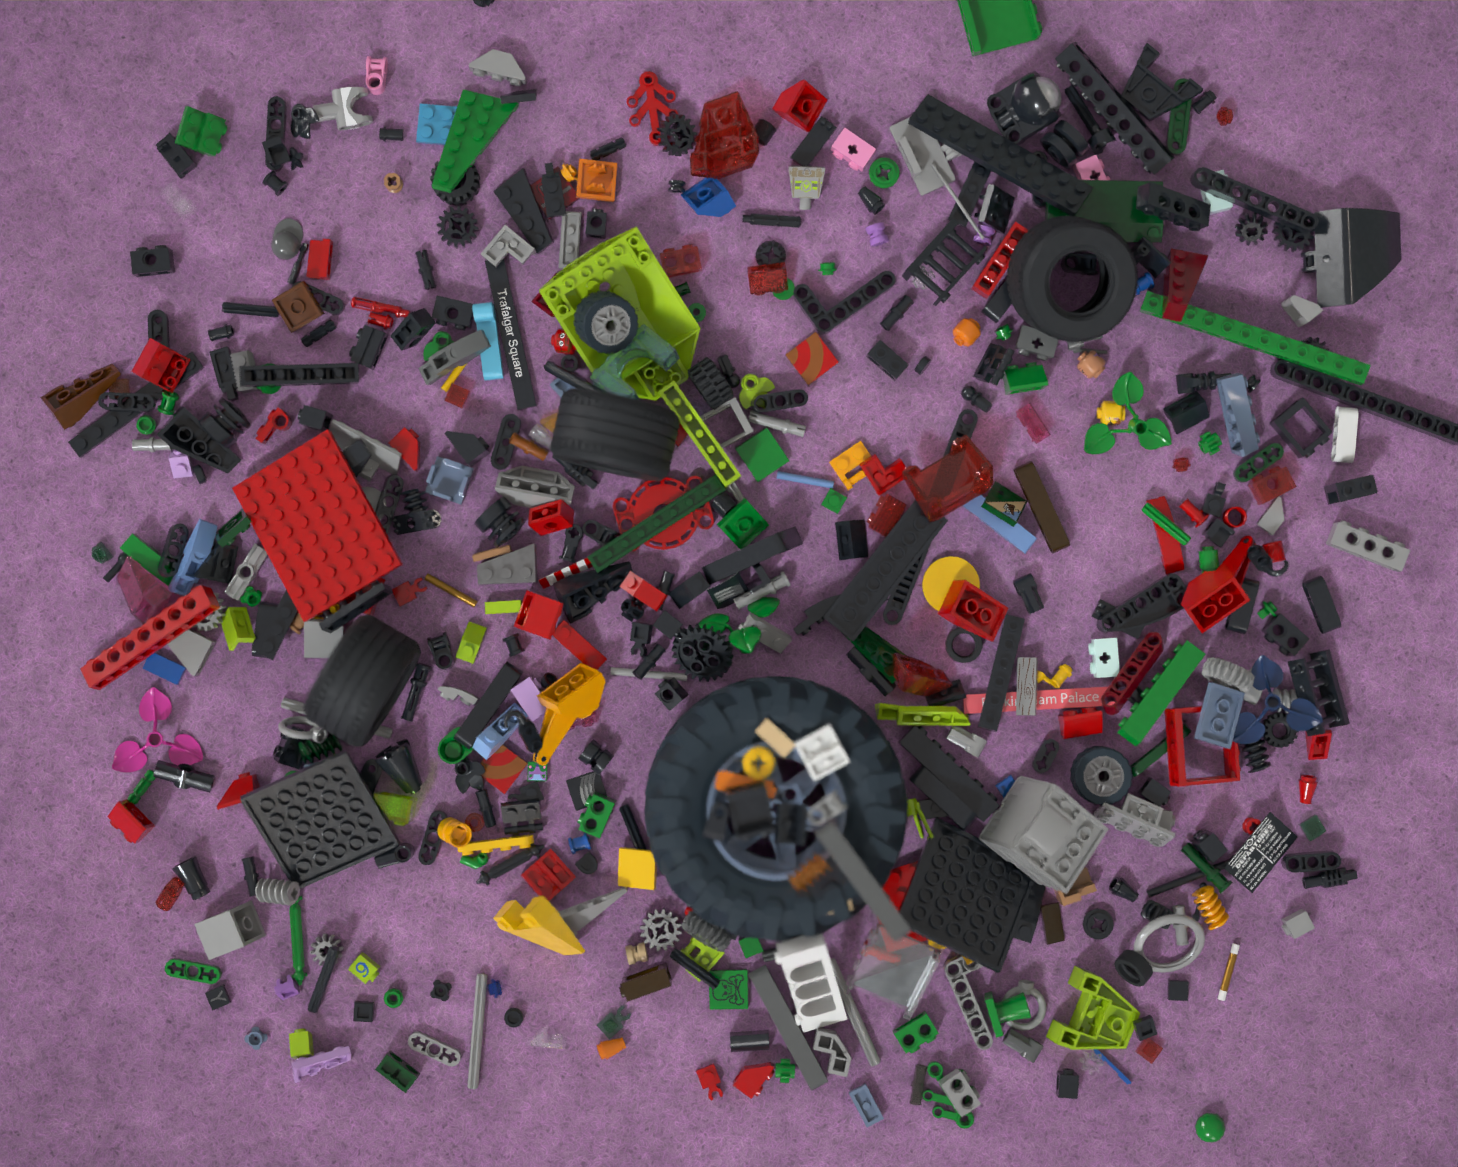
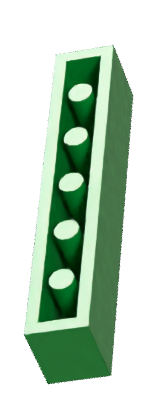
[1117,640,1206,747]

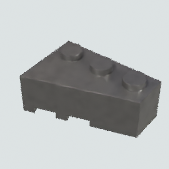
[477,544,538,585]

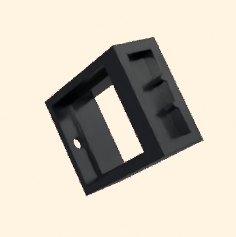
[1270,397,1333,458]

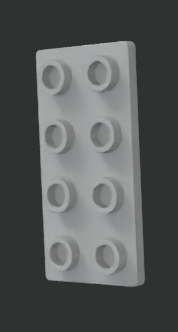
[889,117,955,196]
[330,419,402,481]
[1093,793,1175,847]

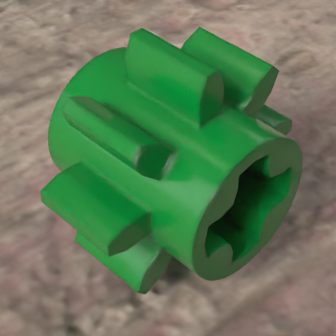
[1198,431,1222,456]
[775,1059,795,1083]

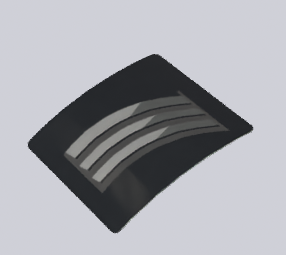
[707,572,749,609]
[566,771,607,811]

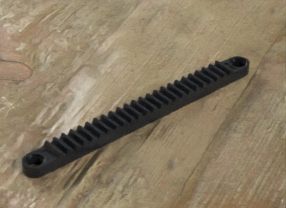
[882,409,978,625]

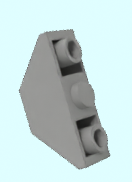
[469,49,527,86]

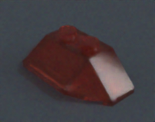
[893,653,953,697]

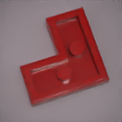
[859,454,911,496]

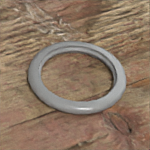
[1134,914,1205,973]

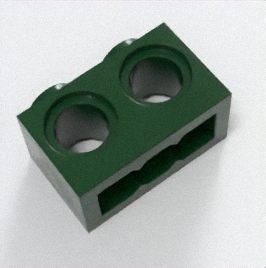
[375,1050,421,1093]

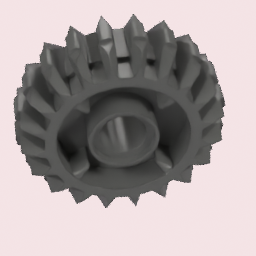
[681,911,732,952]

